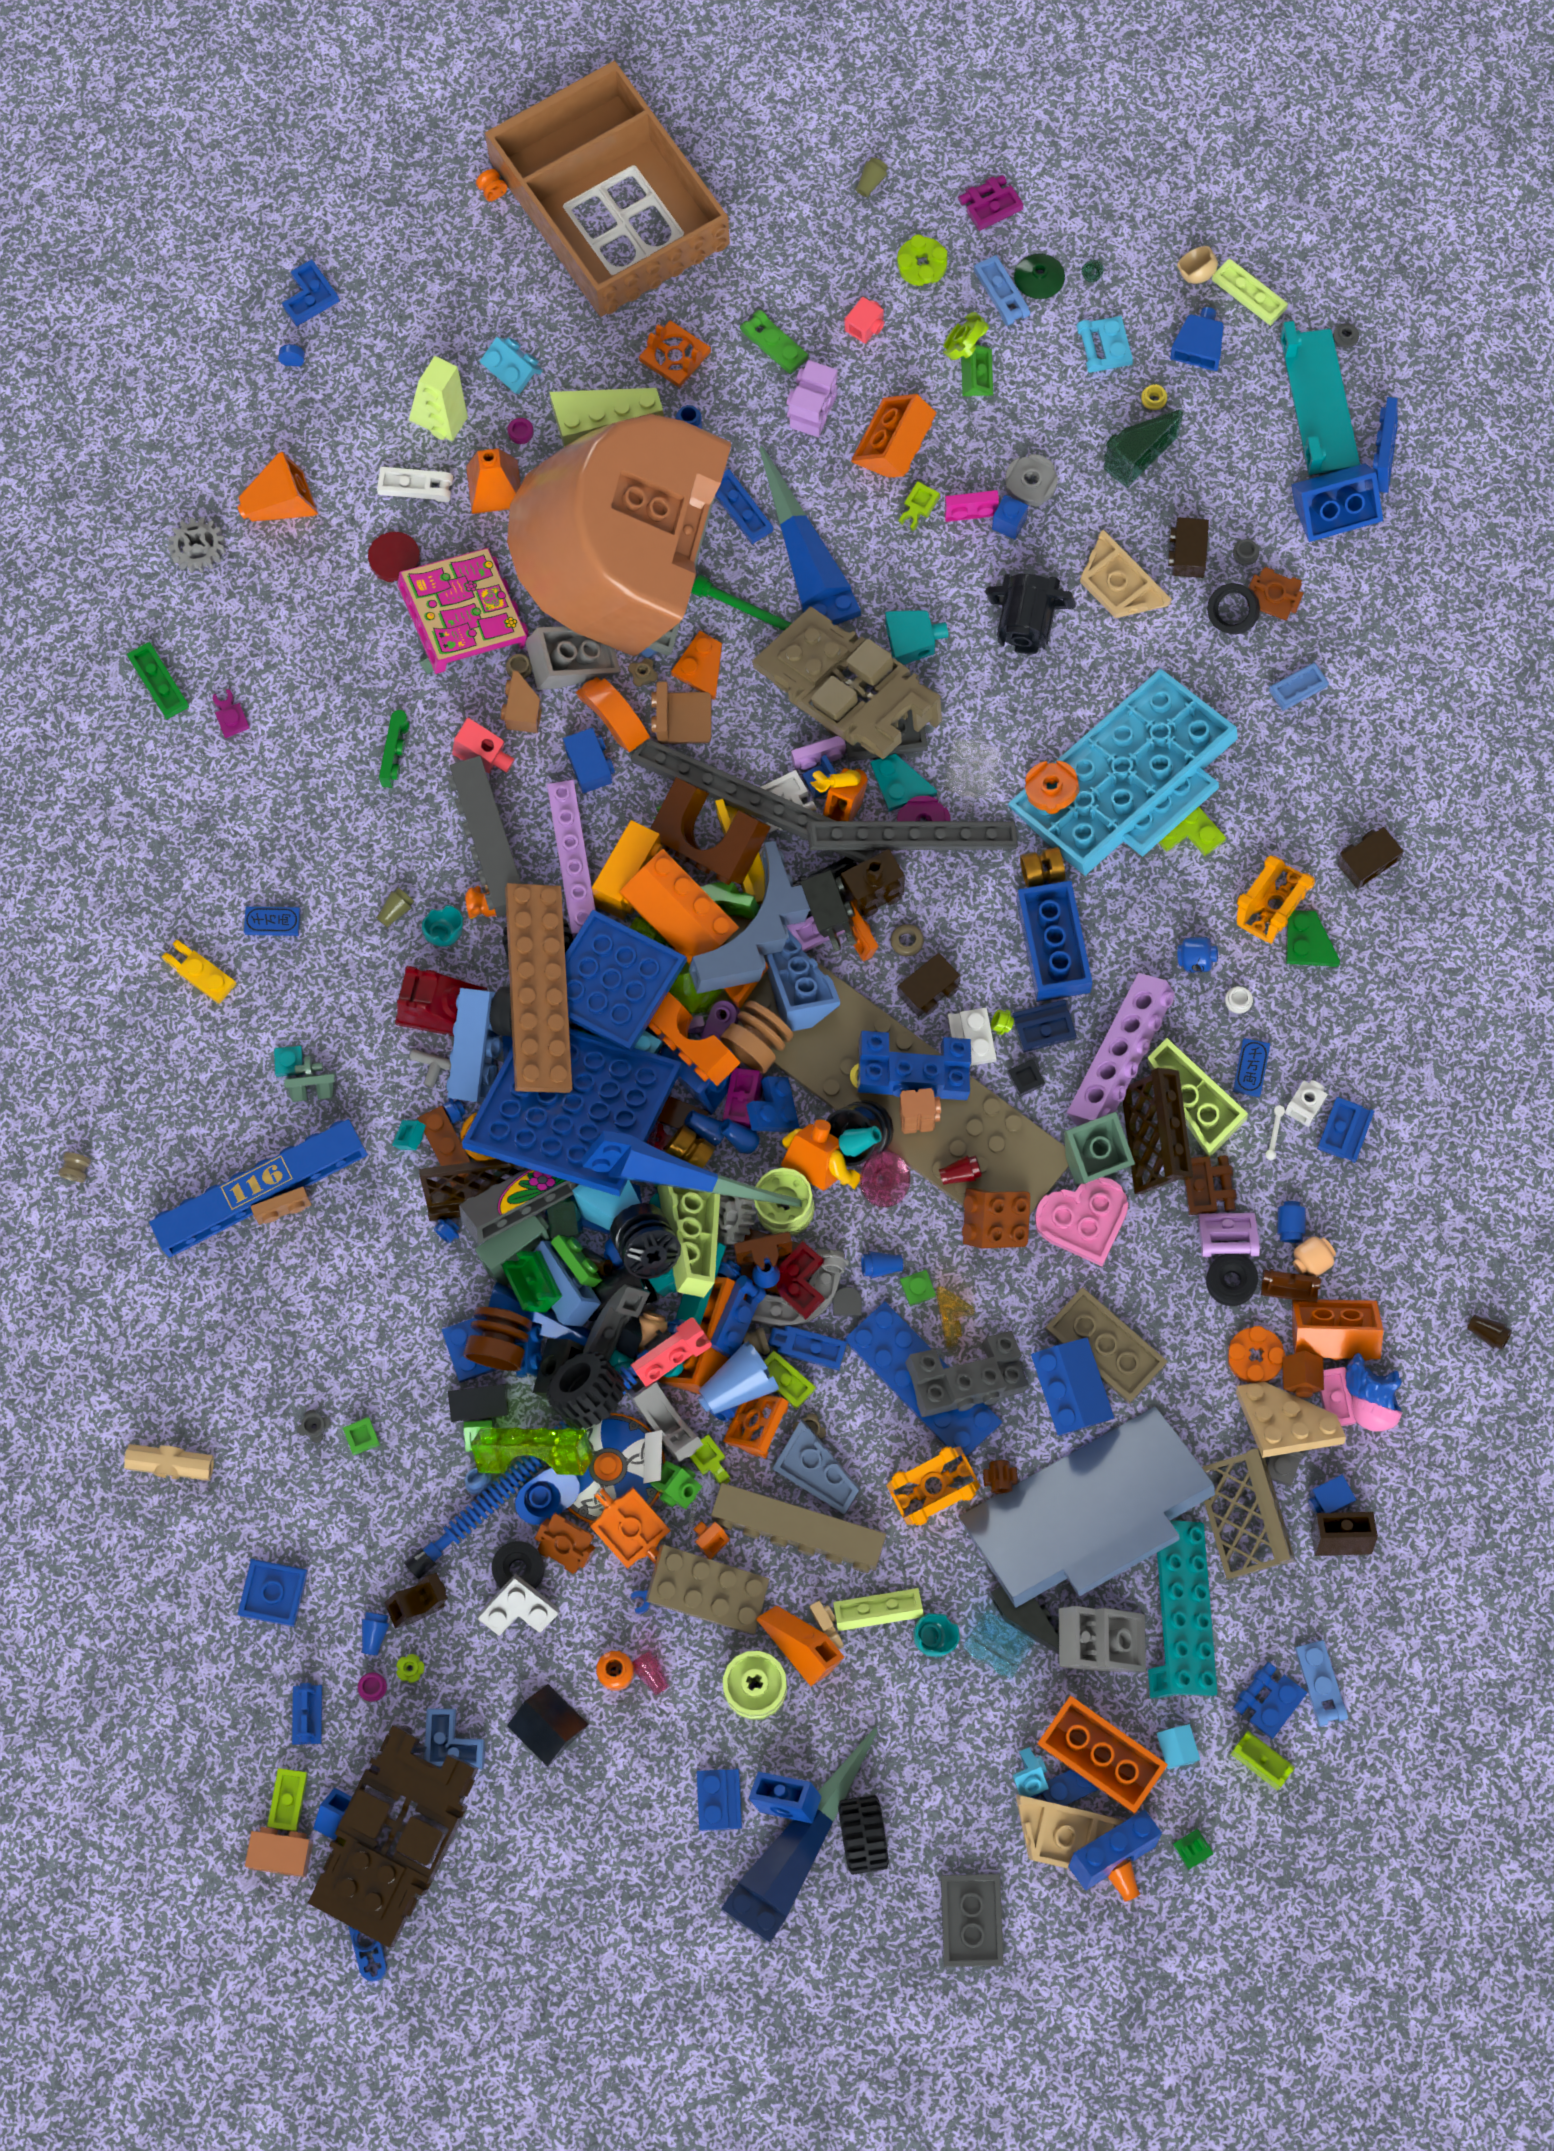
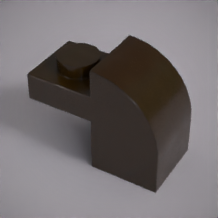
[384,1572,448,1629]

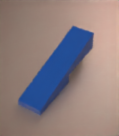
[488,1282,591,1346]

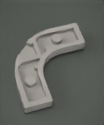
[751,1249,841,1328]

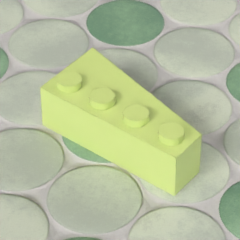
[409,356,468,442]
[549,388,664,447]
[657,1185,720,1298]

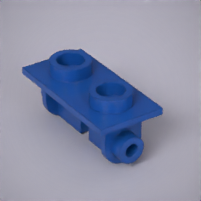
[514,1322,543,1378]
[292,1683,322,1745]

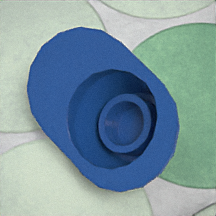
[515,1467,580,1525]

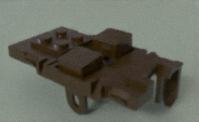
[308,1725,479,1948]

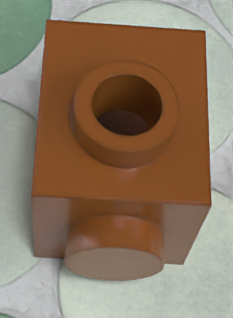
[1283,1350,1324,1398]

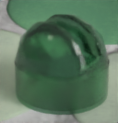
[1081,259,1104,283]

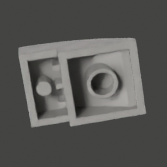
[1059,1606,1146,1672]

